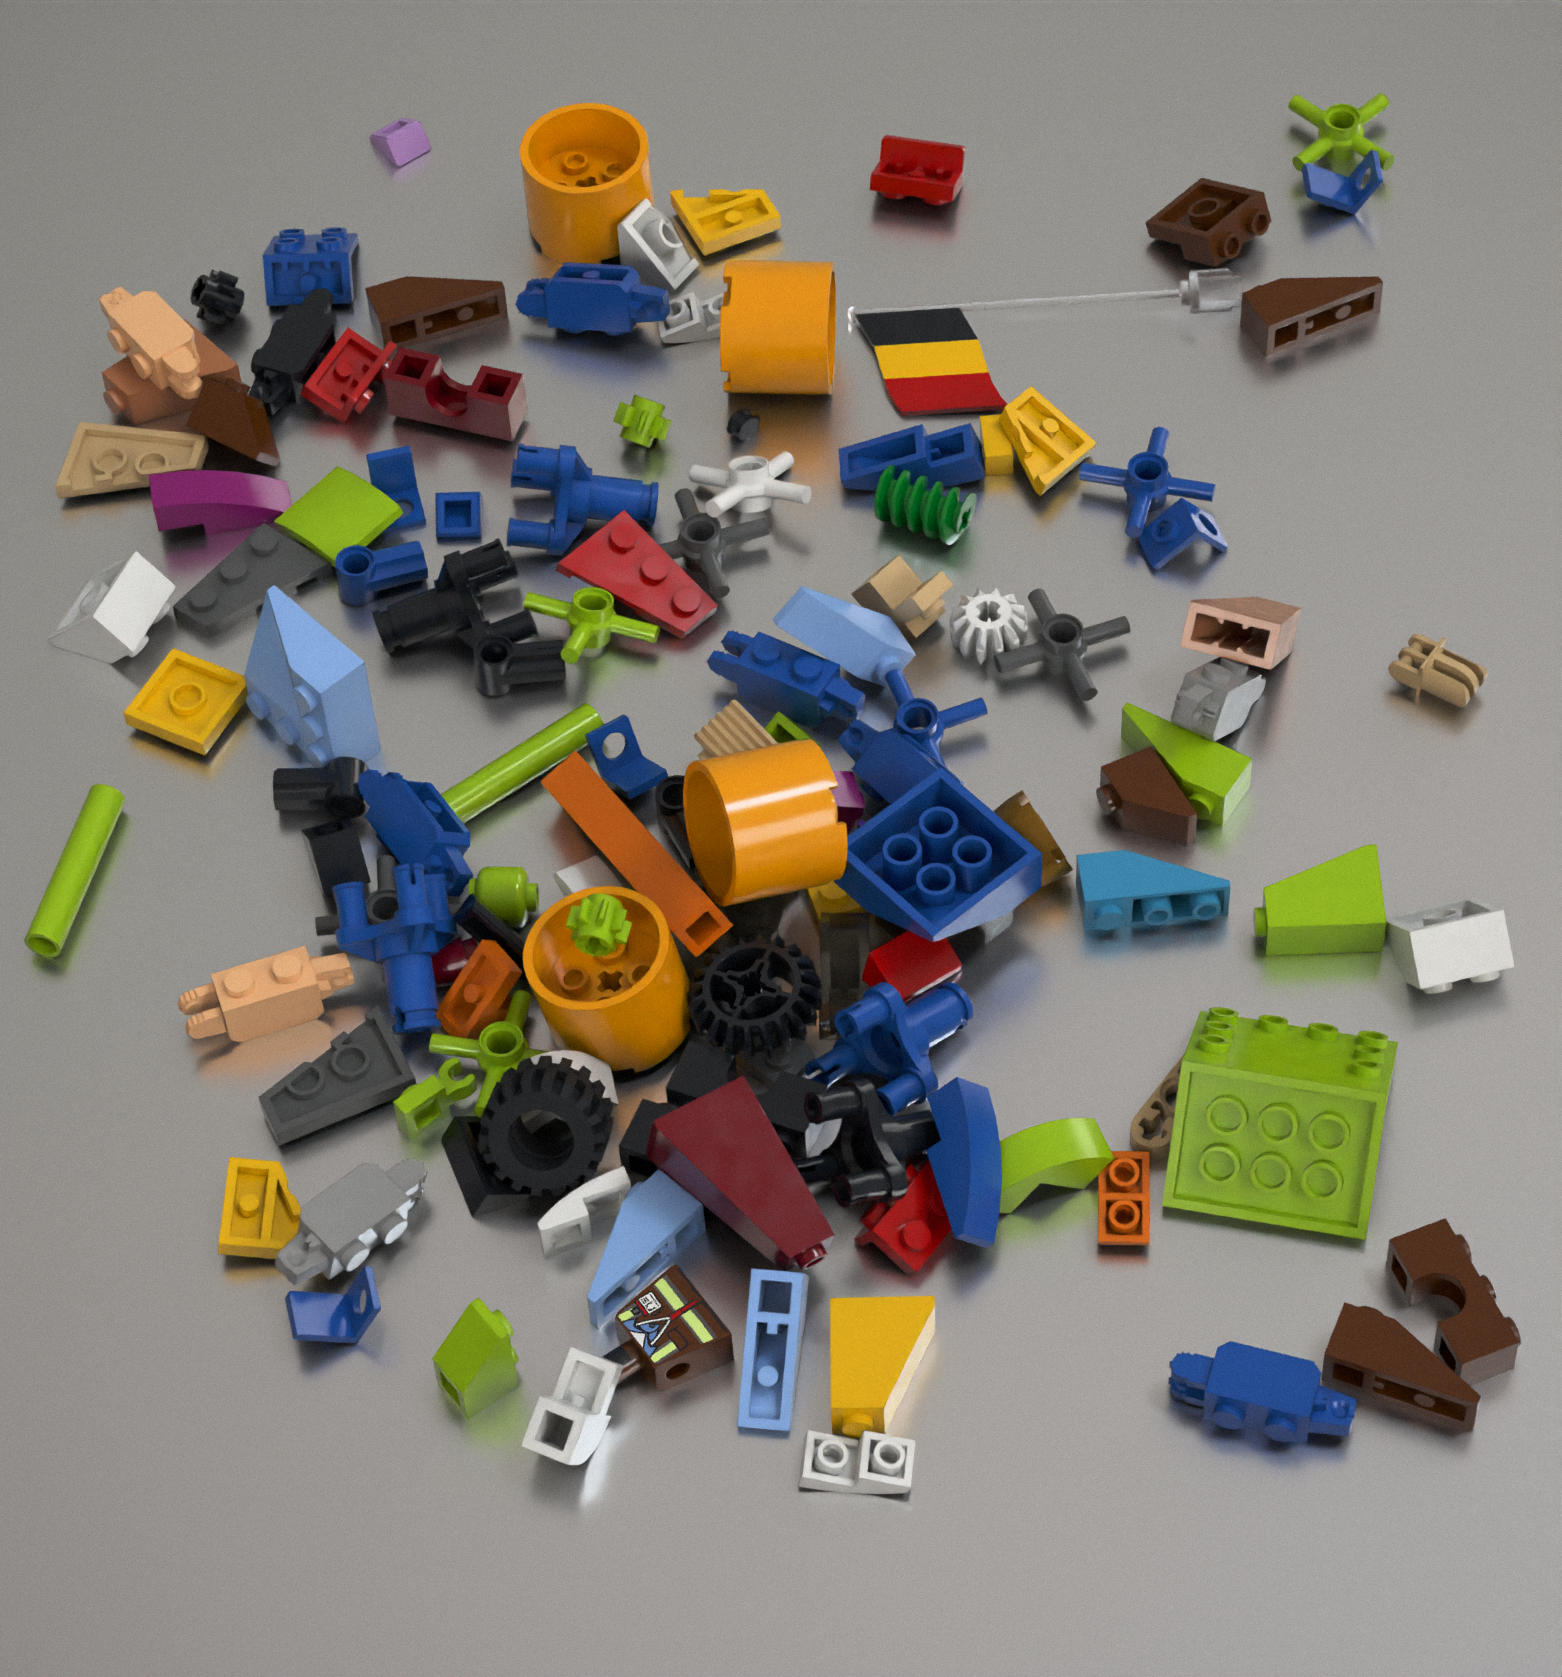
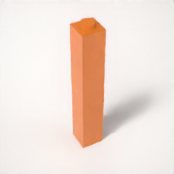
[540,750,733,958]

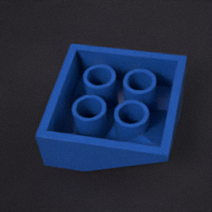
[834,767,1042,942]

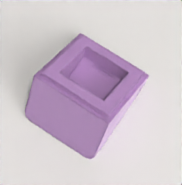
[369,118,431,166]

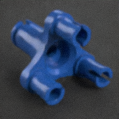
[506,443,659,556]
[333,863,458,1035]
[805,982,973,1117]

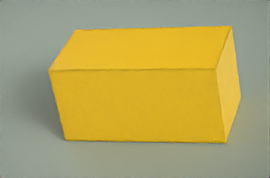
[980,414,1013,476]

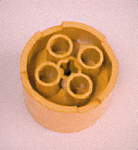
[520,103,654,264]
[720,260,836,395]
[683,739,848,907]
[523,886,691,1073]

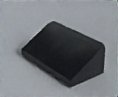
[452,893,527,981]
[441,1116,530,1216]

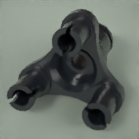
[372,538,539,654]
[792,1078,941,1208]

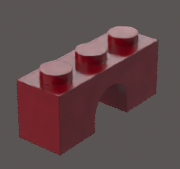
[383,347,528,441]

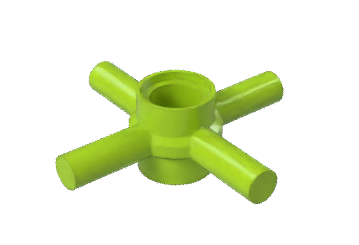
[1288,93,1395,172]
[523,587,660,664]
[429,990,550,1118]

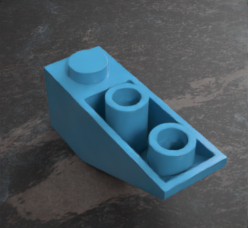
[1076,850,1230,930]

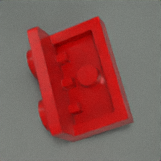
[870,135,966,205]
[300,328,397,424]
[854,1160,952,1276]

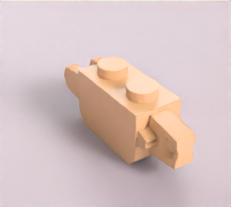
[99,286,203,400]
[177,946,354,1042]

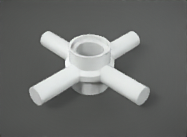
[689,451,812,518]

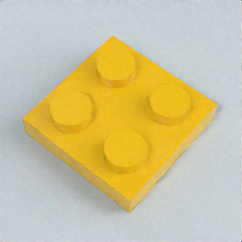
[124,648,248,755]

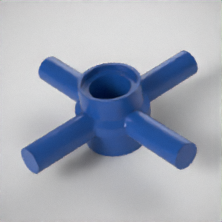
[1079,427,1216,538]
[881,669,988,767]

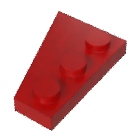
[556,510,718,640]

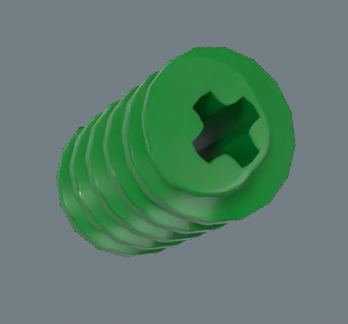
[874,465,977,545]

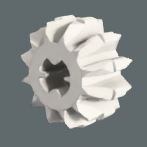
[950,587,1027,666]

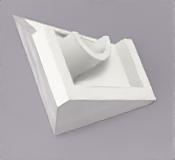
[617,198,699,292]

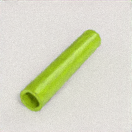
[441,703,604,824]
[24,784,125,957]

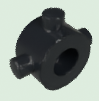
[726,407,760,440]

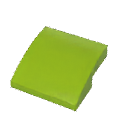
[274,466,403,567]

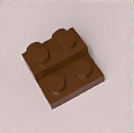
[1145,178,1272,267]

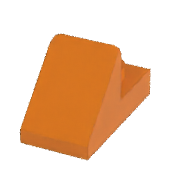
[436,940,523,1040]

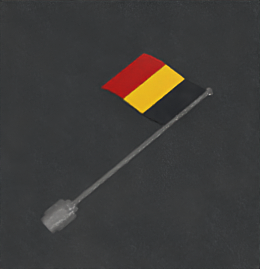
[847,268,1243,416]

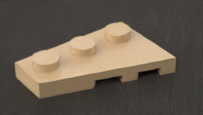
[55,422,209,499]

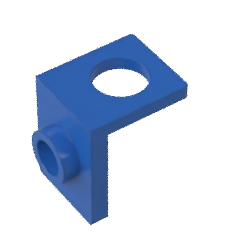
[1301,150,1383,215]
[366,446,426,533]
[1138,497,1228,570]
[585,714,669,799]
[285,1266,381,1343]

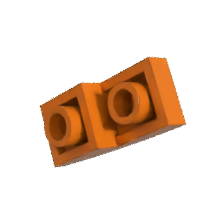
[1098,1151,1150,1246]

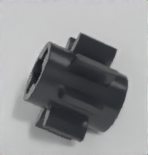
[190,270,244,325]

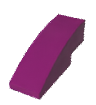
[148,470,292,536]

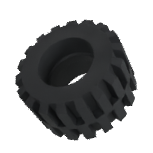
[479,1056,614,1197]

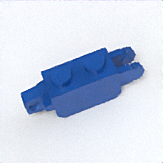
[514,262,670,335]
[706,630,865,729]
[837,719,964,804]
[357,769,473,897]
[1168,1341,1357,1444]

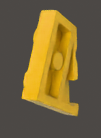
[218,1157,301,1259]

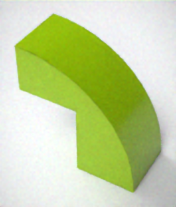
[999,1118,1114,1214]

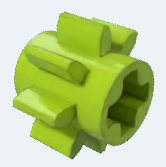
[613,394,672,448]
[566,893,632,956]

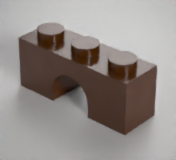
[1386,1218,1521,1386]

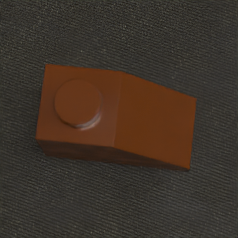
[186,376,280,467]
[1096,746,1197,846]

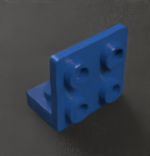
[263,227,358,305]

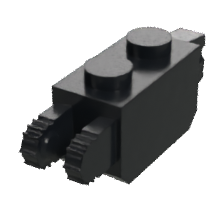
[248,288,337,416]

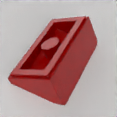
[861,931,963,1003]

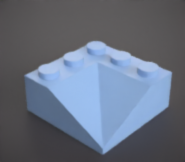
[244,585,381,768]

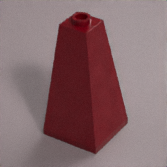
[646,1075,835,1271]

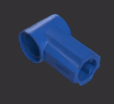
[335,541,428,606]

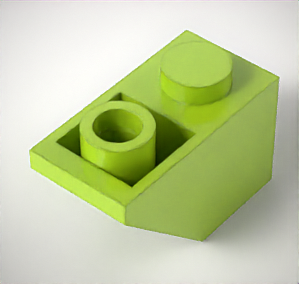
[432,1297,519,1420]

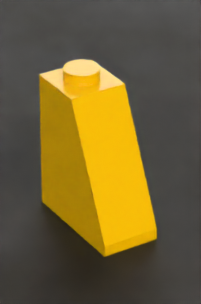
[830,1296,935,1438]

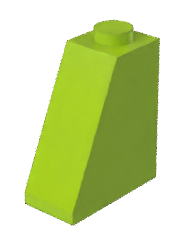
[1253,844,1386,956]

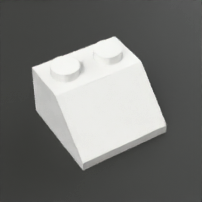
[47,551,176,664]
[1385,897,1514,994]

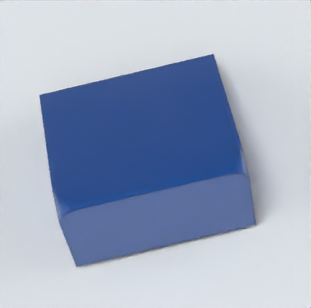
[435,492,483,538]

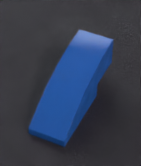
[838,423,985,491]
[926,1077,1002,1248]

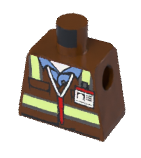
[602,1264,734,1391]

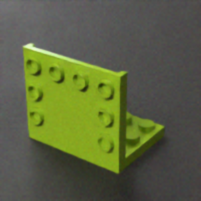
[1162,1007,1398,1240]

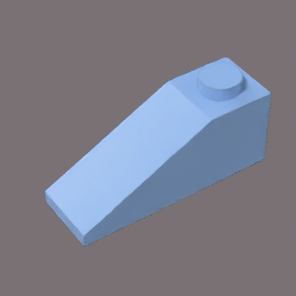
[772,586,916,687]
[587,1169,706,1329]
[737,1268,809,1431]

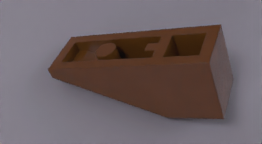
[365,276,508,350]
[1240,276,1383,357]
[1321,1302,1481,1431]

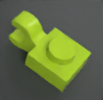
[393,1057,477,1142]

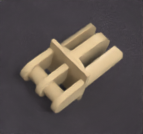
[1388,634,1488,709]

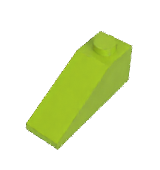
[1121,702,1252,827]

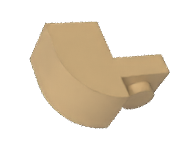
[851,555,954,640]

